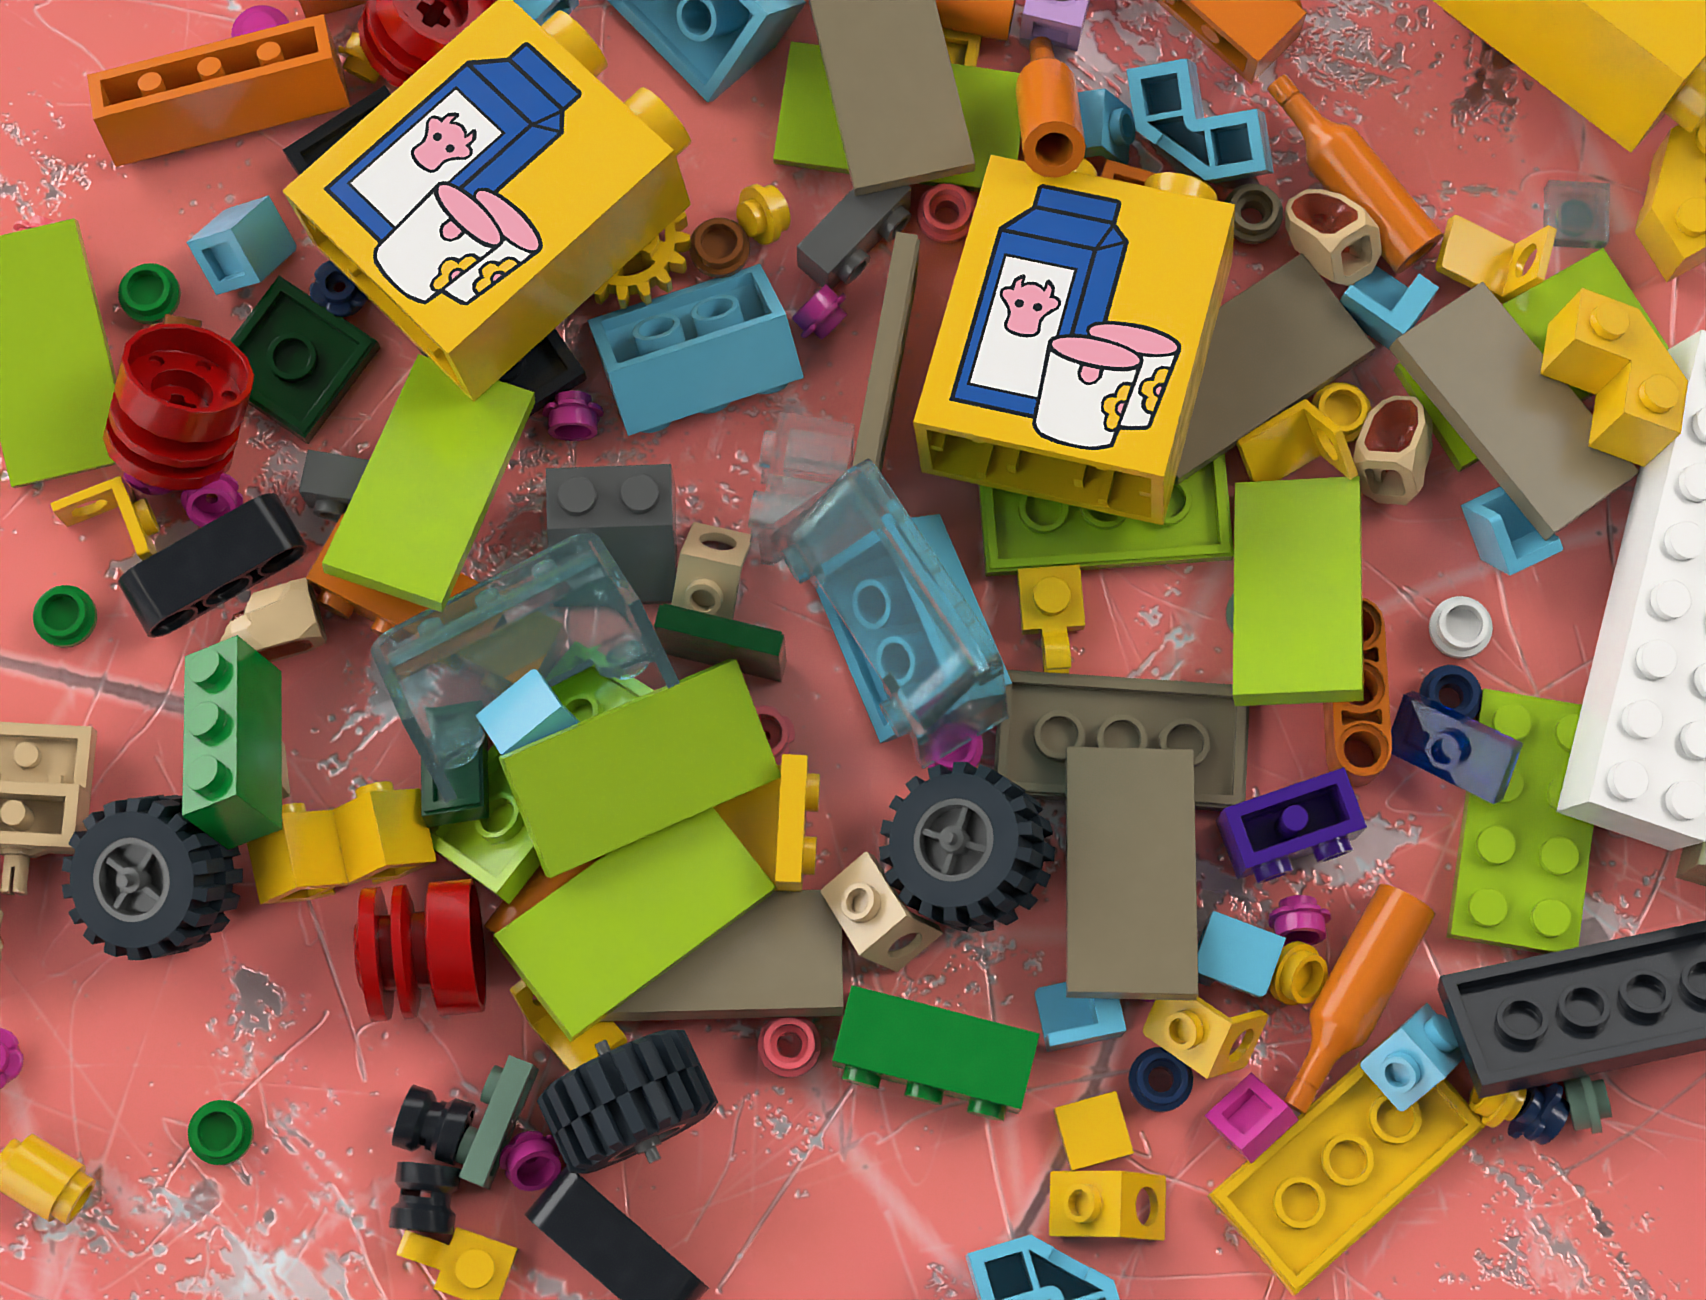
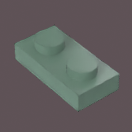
[455,1055,539,1190]

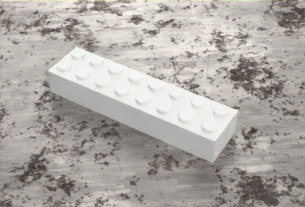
[1556,330,1706,851]

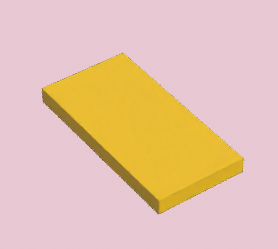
[1207,1028,1486,1296]

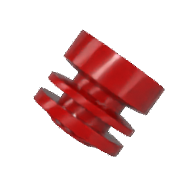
[358,0,497,87]
[103,324,254,490]
[353,878,486,1022]

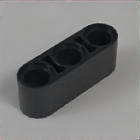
[118,493,307,638]
[524,1166,709,1300]

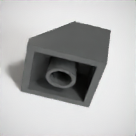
[546,464,677,608]

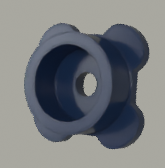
[1508,1082,1570,1145]

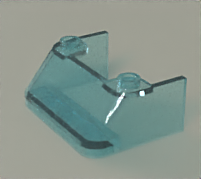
[781,458,1009,769]
[371,533,680,803]

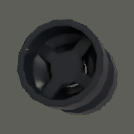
[392,1084,476,1166]
[389,1162,462,1235]

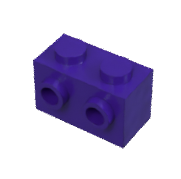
[1216,767,1367,884]

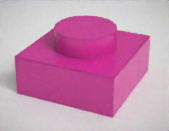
[1204,1072,1298,1164]

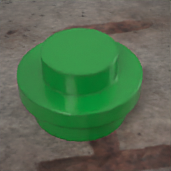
[118,263,181,324]
[33,585,97,648]
[188,1100,254,1165]

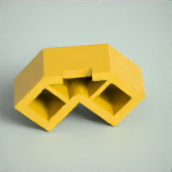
[1635,117,1706,283]
[1540,288,1688,467]
[247,781,436,905]

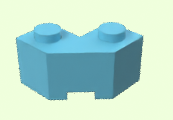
[1126,58,1274,184]
[965,1235,1120,1300]

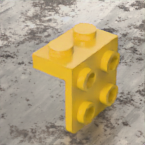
[713,754,820,892]

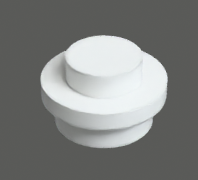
[1429,596,1493,659]

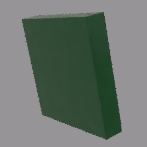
[230,276,380,444]
[654,603,787,682]

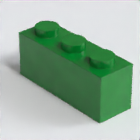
[182,635,282,850]
[832,985,1040,1121]

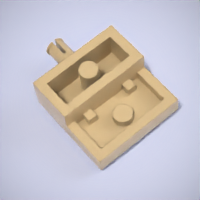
[0,722,97,896]

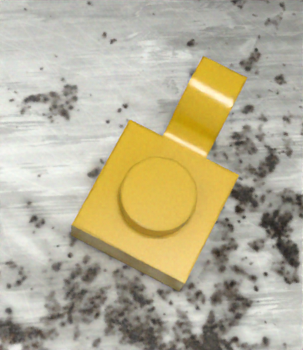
[1017,564,1085,674]
[396,1227,518,1300]

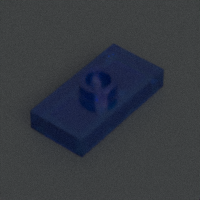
[1391,691,1523,804]

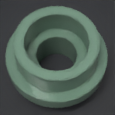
[1563,1075,1612,1134]

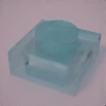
[1543,180,1610,249]

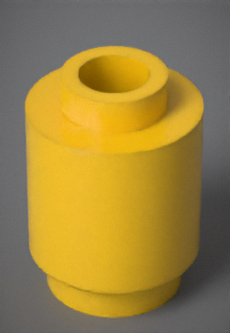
[0,1134,96,1225]

